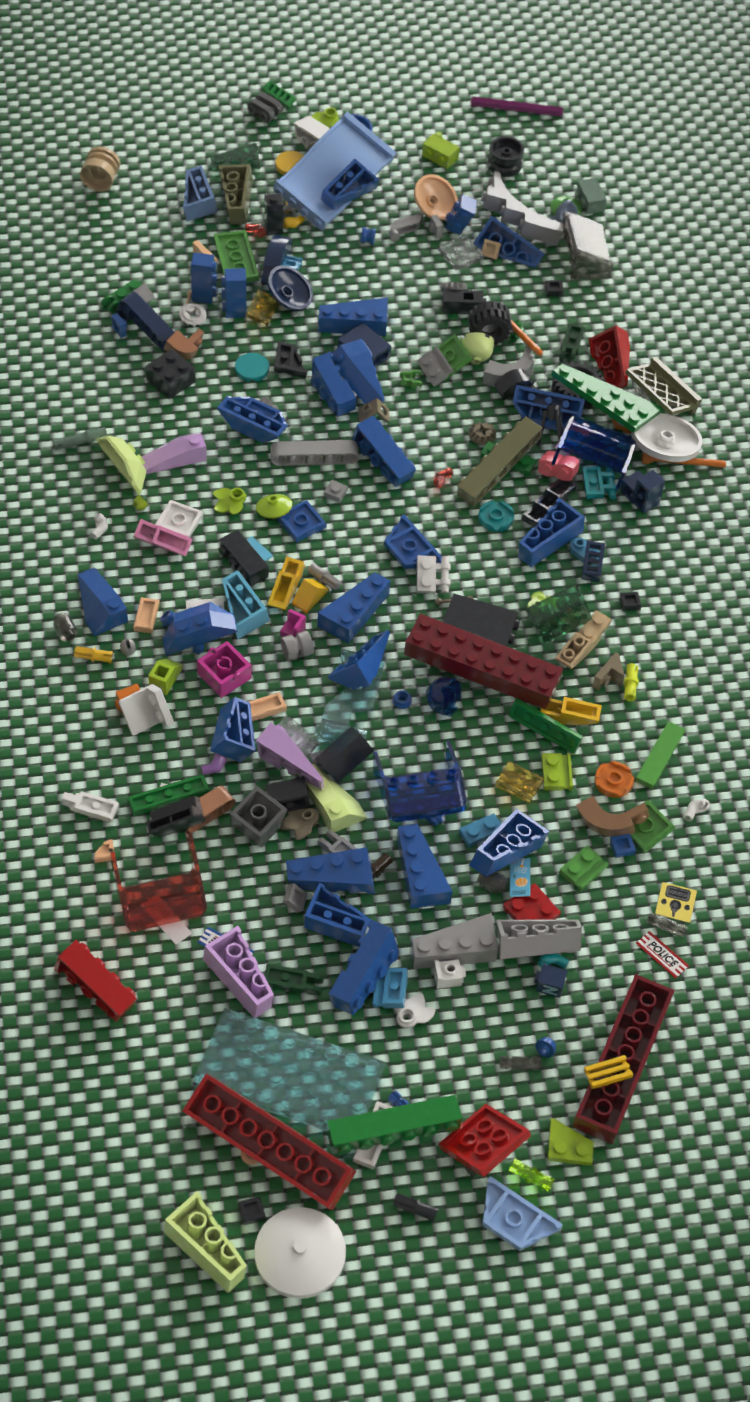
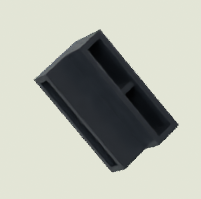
[315,726,374,784]
[146,796,205,838]

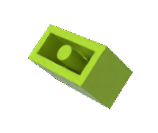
[422,134,460,169]

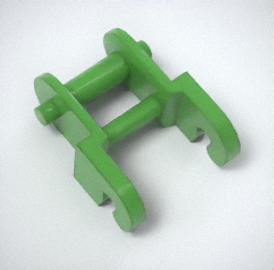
[399,370,423,388]

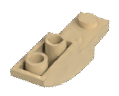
[555,610,612,669]

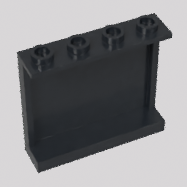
[443,594,520,647]

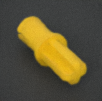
[74,646,113,663]

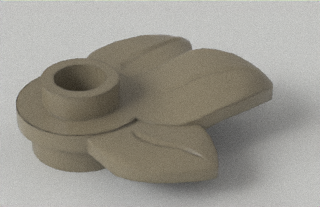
[280,808,319,841]

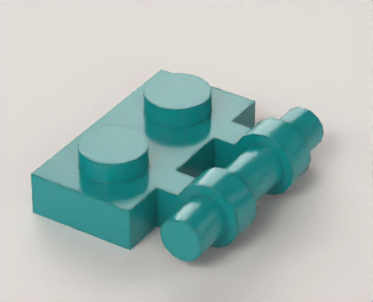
[582,467,617,499]

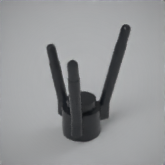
[536,405,565,447]

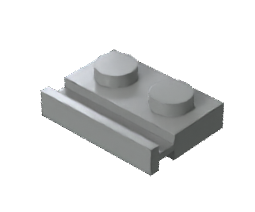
[417,346,454,387]

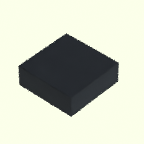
[545,280,564,296]
[619,592,642,612]
[238,1196,266,1226]

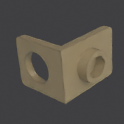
[358,398,390,422]

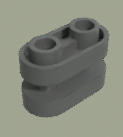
[247,92,283,123]

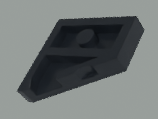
[274,341,308,378]

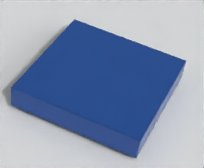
[276,500,327,543]

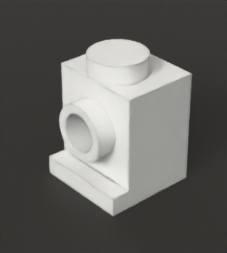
[433,959,466,989]

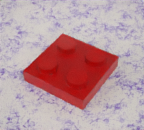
[503,883,561,920]

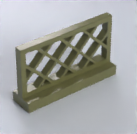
[625,357,702,416]

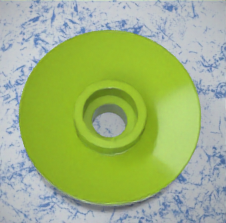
[256,494,292,518]

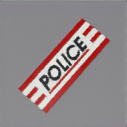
[636,931,689,978]

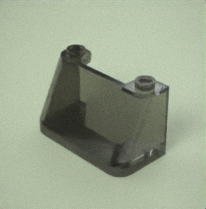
[561,212,613,279]

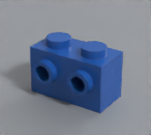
[445,194,477,235]

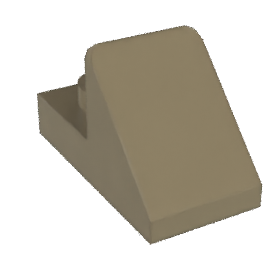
[592,652,624,691]

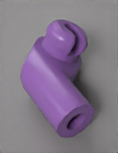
[201,754,226,775]

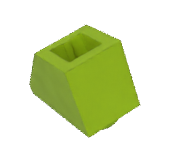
[148,658,184,696]

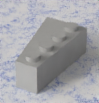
[411,913,498,969]

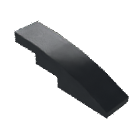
[521,479,578,527]

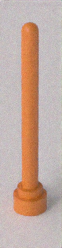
[510,316,543,356]
[641,451,726,468]

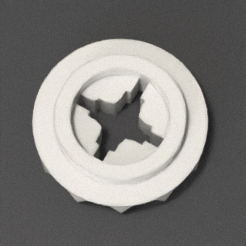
[179,303,207,327]

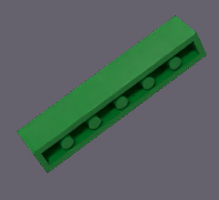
[326,1094,463,1155]

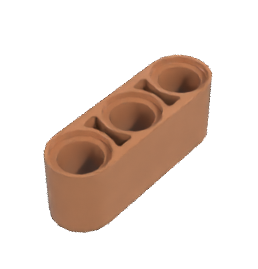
[186,786,236,833]

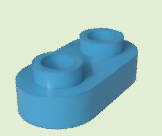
[569,538,600,566]

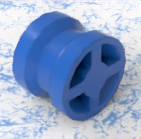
[361,227,376,245]

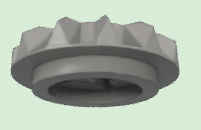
[440,282,467,290]

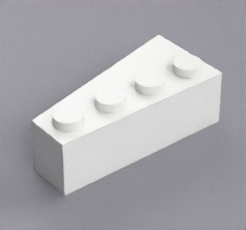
[294,116,330,148]

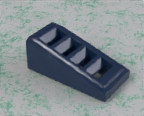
[581,541,605,582]

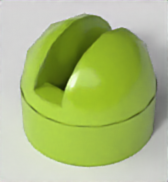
[133,495,149,511]

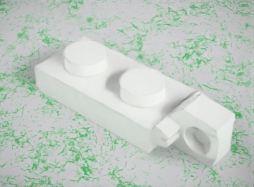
[62,791,119,823]

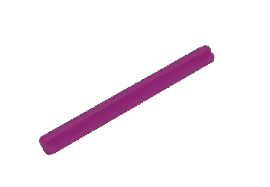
[471,96,563,117]

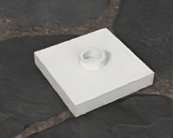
[155,500,203,538]

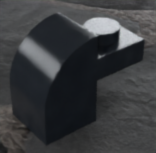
[494,369,536,400]

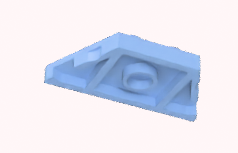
[482,1176,563,1251]

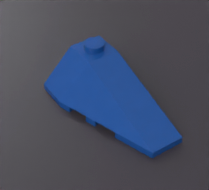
[328,630,390,690]

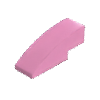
[133,519,193,556]

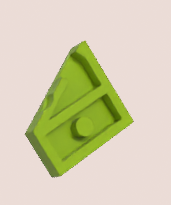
[548,1118,594,1166]

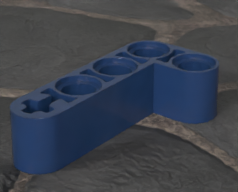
[116,292,175,350]

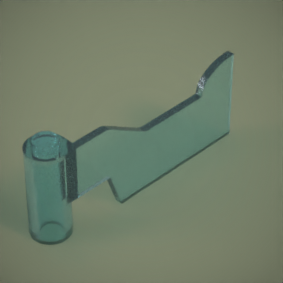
[315,649,386,743]

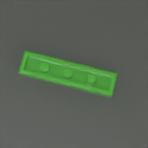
[635,721,686,789]

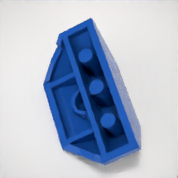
[512,385,585,431]
[217,396,287,443]
[162,602,238,656]

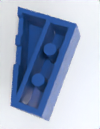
[221,268,246,318]
[310,351,356,417]

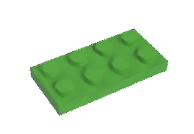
[213,230,259,283]

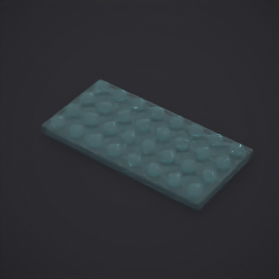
[193,1008,386,1131]

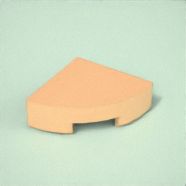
[94,839,115,863]

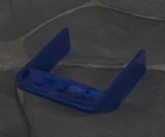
[551,416,636,490]
[373,740,467,822]

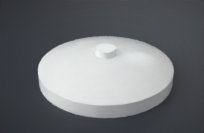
[632,413,702,462]
[255,1207,346,1299]

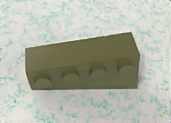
[218,164,253,224]

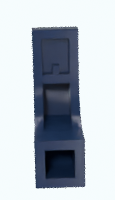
[261,235,293,284]

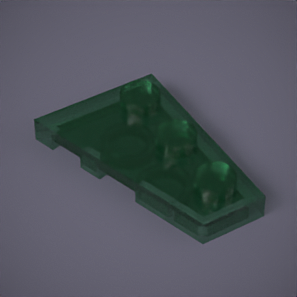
[210,143,260,172]

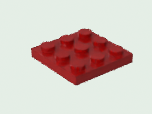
[438,1104,531,1177]

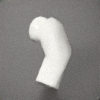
[683,799,710,822]

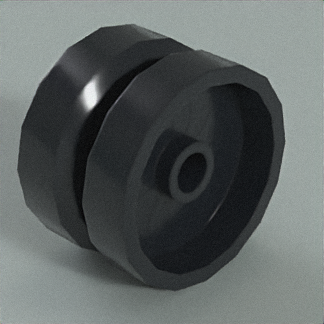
[487,136,524,177]

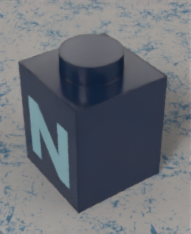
[534,964,567,998]

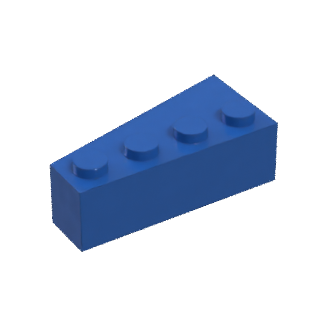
[318,297,388,336]
[470,809,550,877]
[396,824,453,909]
[329,920,399,1016]

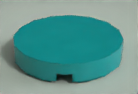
[235,353,269,382]
[478,500,514,532]

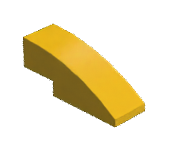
[267,556,305,610]
[540,697,602,725]

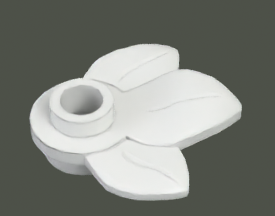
[394,993,435,1028]

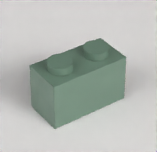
[575,178,607,215]

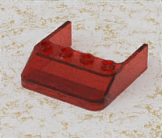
[108,831,207,931]

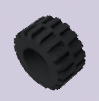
[467,301,512,345]

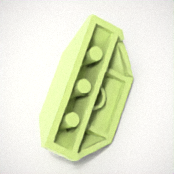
[96,436,146,495]

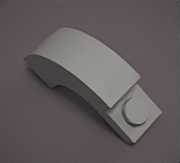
[482,346,535,387]

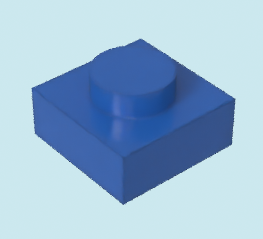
[111,313,128,338]
[610,834,636,858]

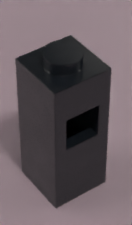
[264,193,283,236]
[442,289,487,314]

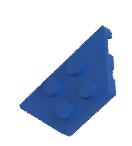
[384,514,442,569]

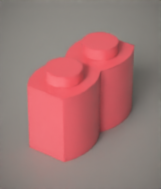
[538,451,580,481]

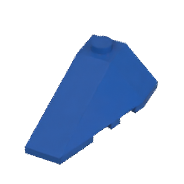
[473,216,545,268]
[332,339,385,404]
[78,567,128,636]

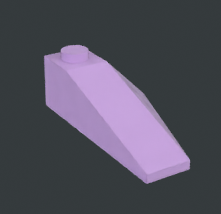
[256,722,324,790]

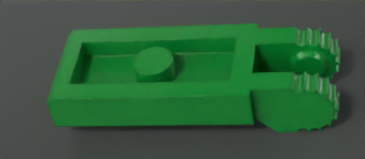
[100,279,142,313]

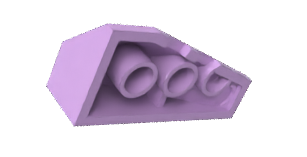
[141,432,207,474]

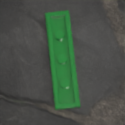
[508,698,583,754]
[127,774,210,817]

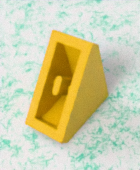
[292,579,329,614]

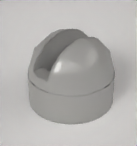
[120,639,136,655]

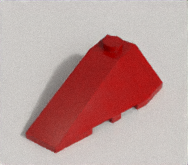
[588,325,630,389]

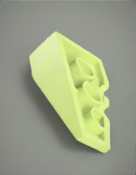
[297,764,367,832]

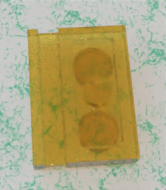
[245,289,279,327]
[495,761,544,803]

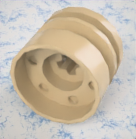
[80,146,120,192]

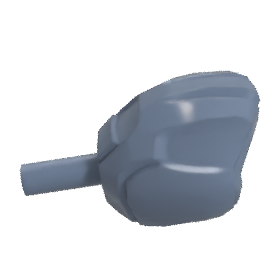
[548,200,578,225]

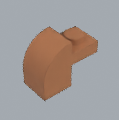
[164,328,204,360]

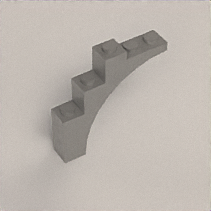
[481,171,563,245]

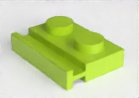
[541,753,573,791]

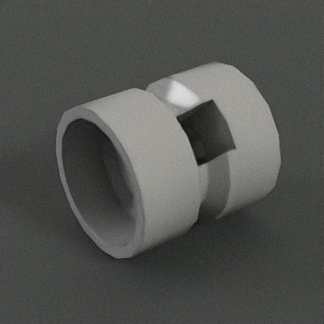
[281,631,314,661]

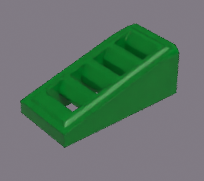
[262,81,296,109]

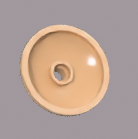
[414,174,458,221]

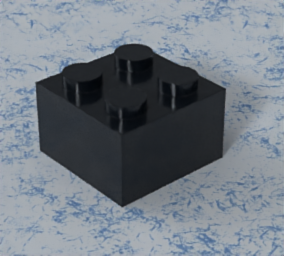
[146,349,196,400]

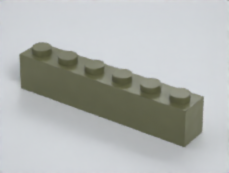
[457,416,542,507]

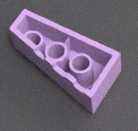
[203,926,274,1019]

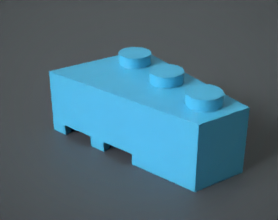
[222,570,270,639]

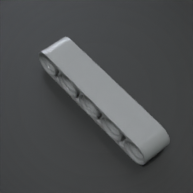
[271,440,359,466]

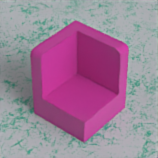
[280,609,306,637]

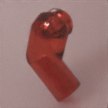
[433,467,453,487]

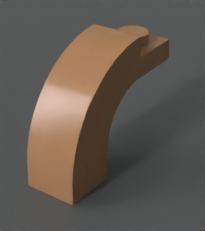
[576,796,650,837]

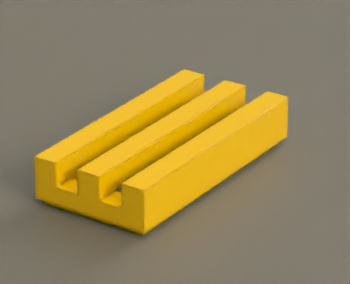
[584,1055,633,1089]

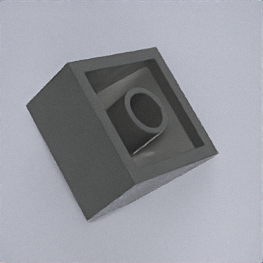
[230,786,287,848]

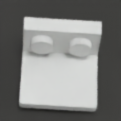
[119,684,174,735]

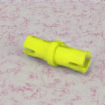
[623,663,639,701]

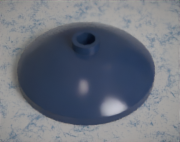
[267,266,313,311]

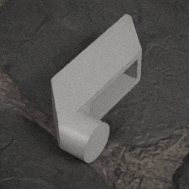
[389,213,423,241]

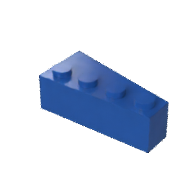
[351,415,416,487]
[518,497,585,567]
[317,572,390,644]
[286,847,375,894]

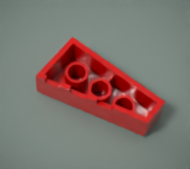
[54,940,137,1022]

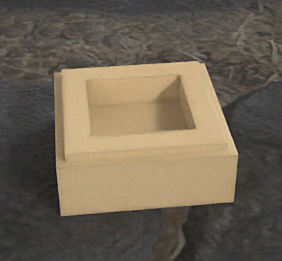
[480,239,501,260]

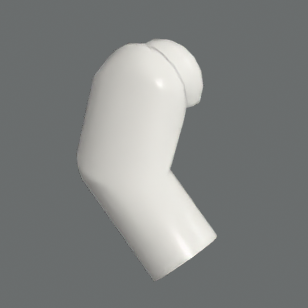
[90,513,108,540]

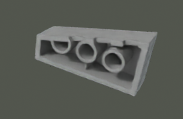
[496,919,582,959]

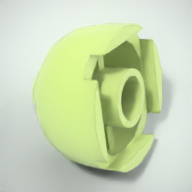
[460,332,494,364]

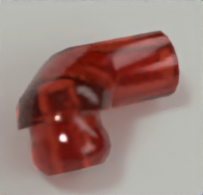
[245,223,267,238]

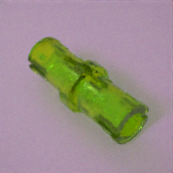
[509,1158,555,1192]

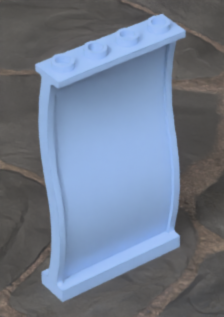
[273,111,397,231]

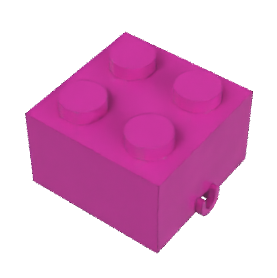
[197,641,252,698]

